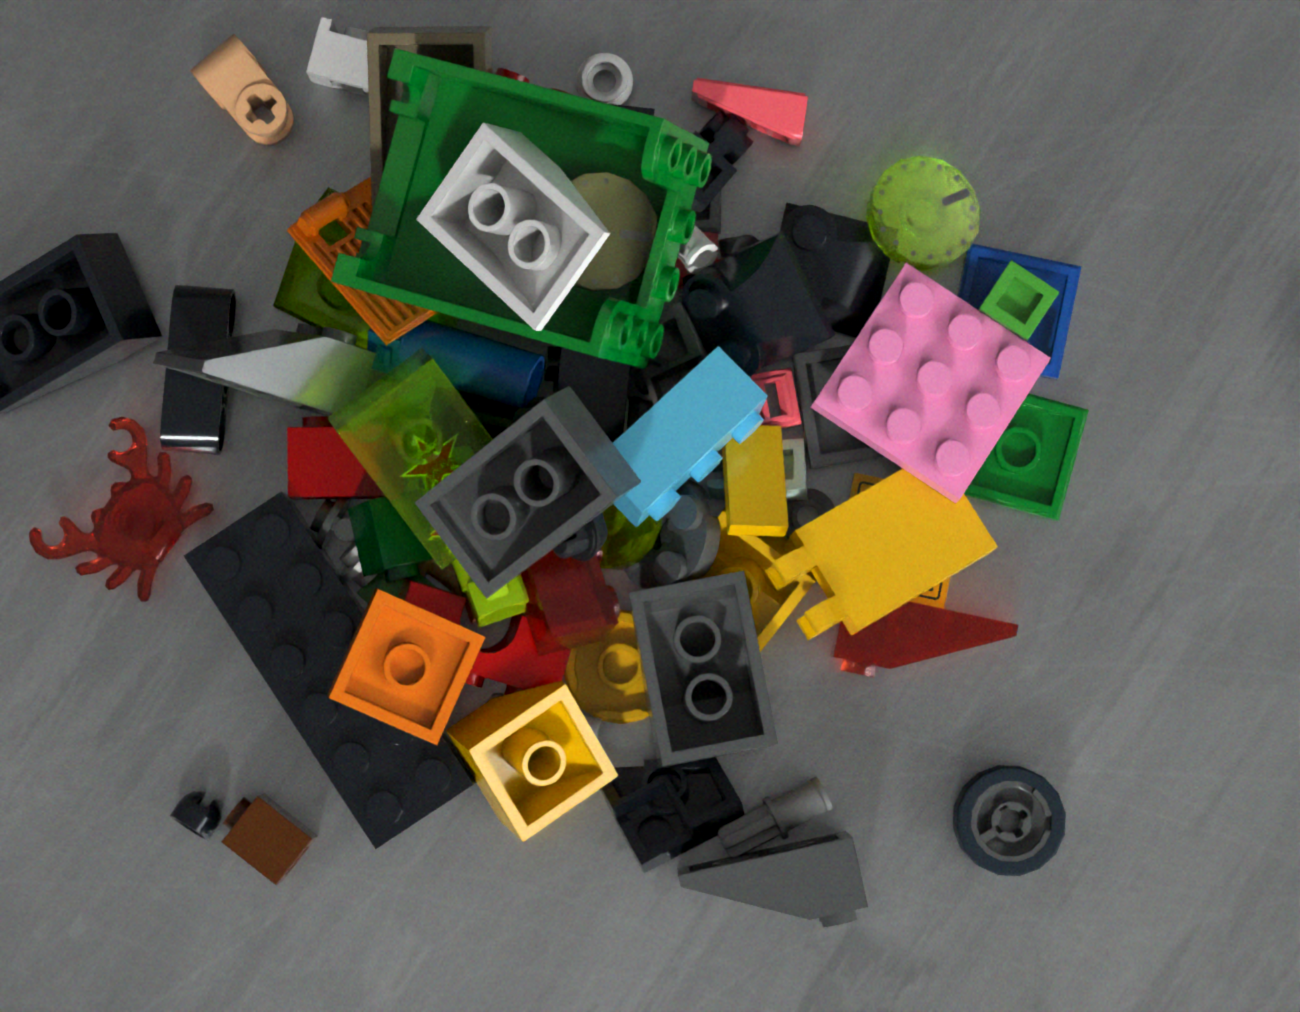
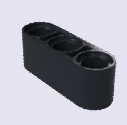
[160,285,236,455]

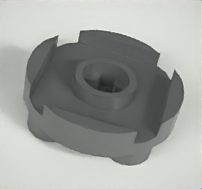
[610,479,721,589]

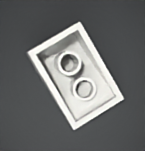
[416,122,611,331]

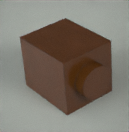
[221,794,318,885]

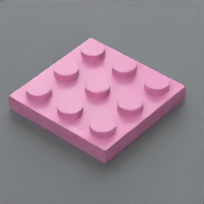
[810,263,1051,504]

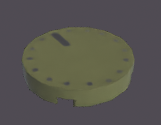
[571,172,657,291]

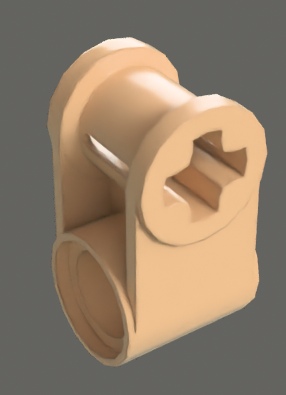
[190,34,294,146]

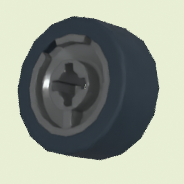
[953,765,1066,876]

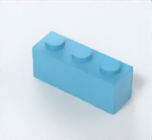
[613,346,768,527]

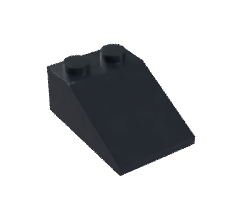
[0,233,163,414]

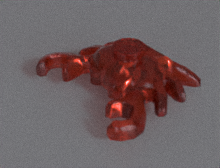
[29,417,214,602]

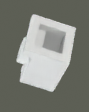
[306,17,369,97]

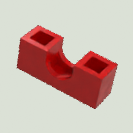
[398,579,577,695]

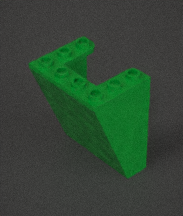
[331,48,712,369]

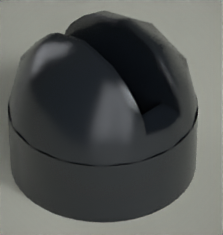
[170,791,222,841]

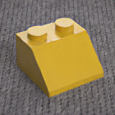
[445,681,618,842]

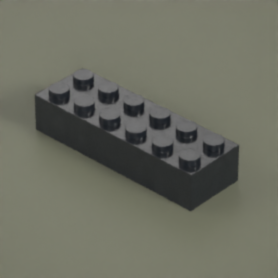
[184,492,476,849]

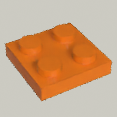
[327,588,485,745]

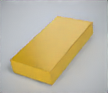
[722,425,789,537]

